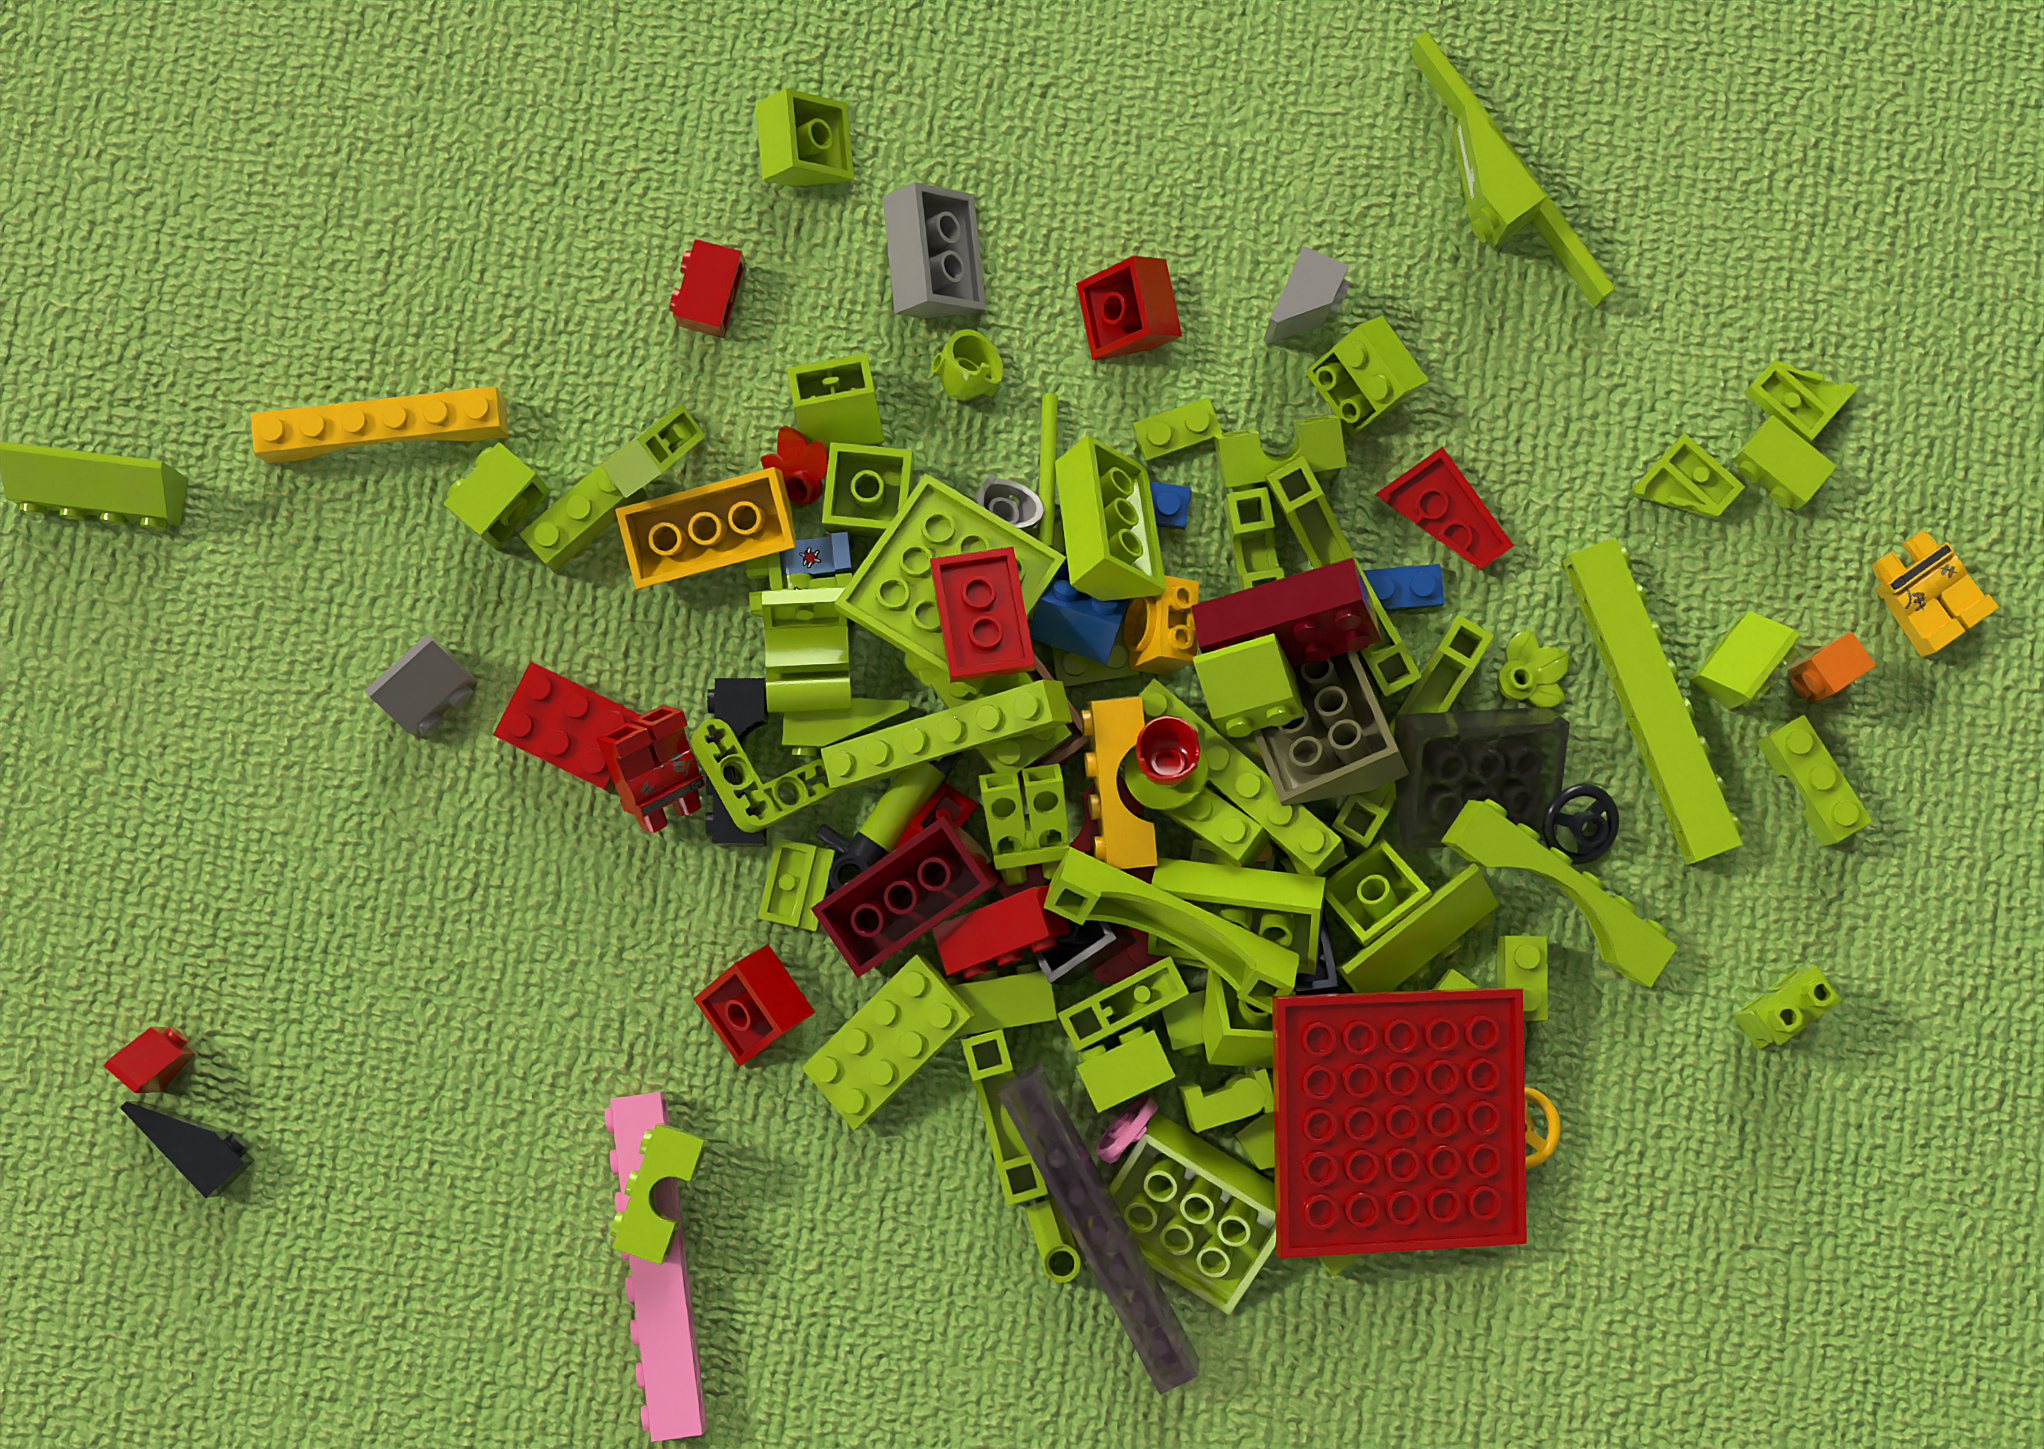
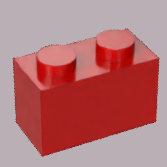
[669,239,746,338]

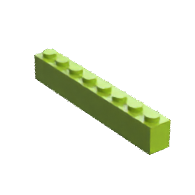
[1562,537,1743,865]

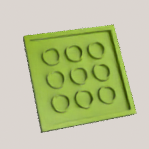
[834,473,1067,696]

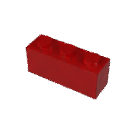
[932,885,1071,979]

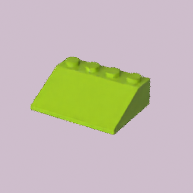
[1085,1112,1276,1315]

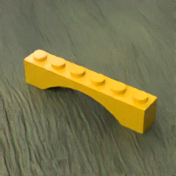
[251,386,509,464]

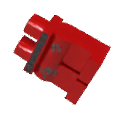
[596,705,706,833]

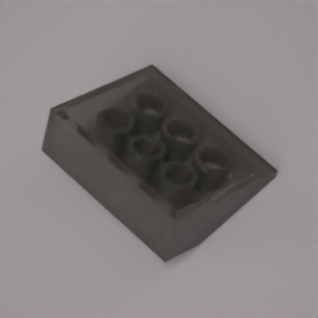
[1394,707,1570,850]

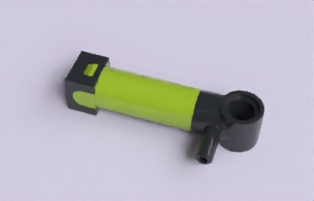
[815,751,963,891]

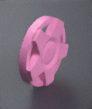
[1095,1094,1159,1164]

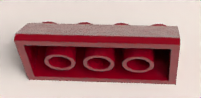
[810,815,1003,978]

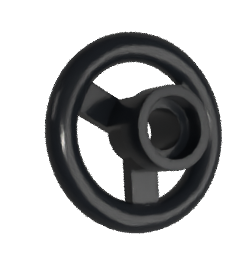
[1542,784,1619,865]

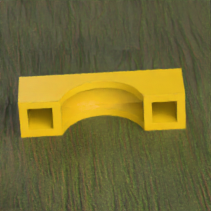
[1080,696,1158,870]

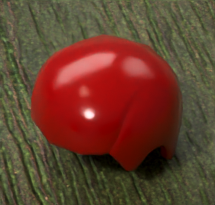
[1136,715,1200,786]

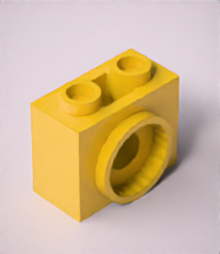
[1123,575,1199,675]

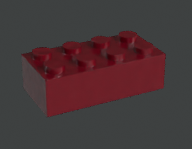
[1191,557,1382,667]

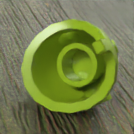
[931,329,1003,402]

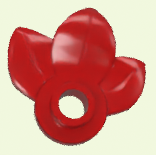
[760,426,829,504]

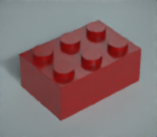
[493,661,641,794]

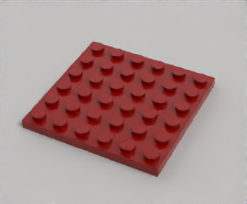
[1272,987,1527,1258]

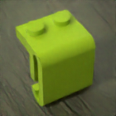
[762,587,852,713]

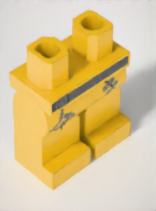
[1870,529,1999,657]

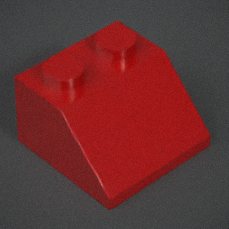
[1076,256,1182,360]
[693,944,815,1067]

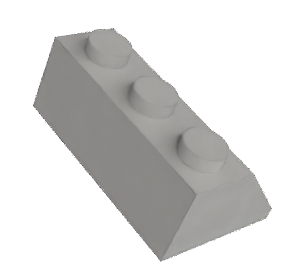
[882,182,986,319]

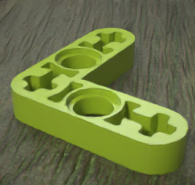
[691,718,836,833]

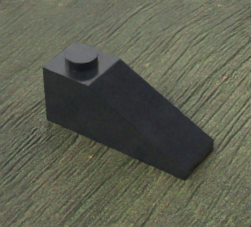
[120,1101,255,1198]

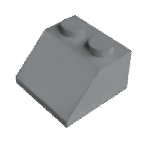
[1263,246,1351,344]
[364,634,477,737]

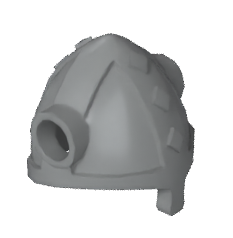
[975,474,1044,534]

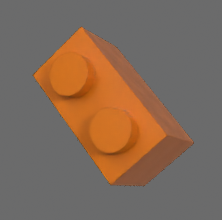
[1787,631,1876,704]

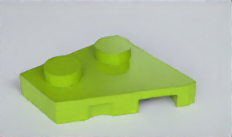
[1744,360,1858,443]
[1629,433,1746,519]

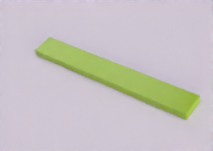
[1409,31,1615,308]

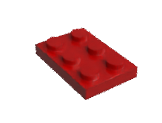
[930,546,1035,683]

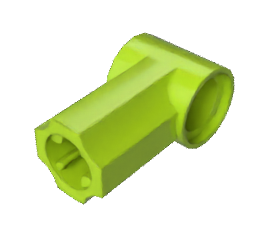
[1025,1196,1081,1283]

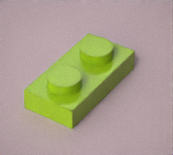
[1132,397,1222,464]

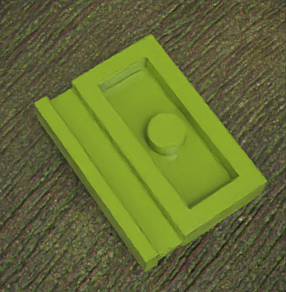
[757,837,836,932]

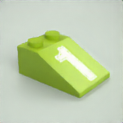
[1452,101,1547,250]

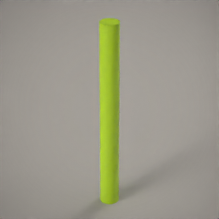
[1037,393,1058,549]

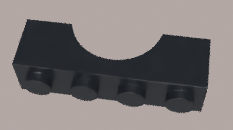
[705,678,768,847]

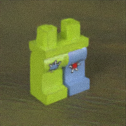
[745,531,853,617]

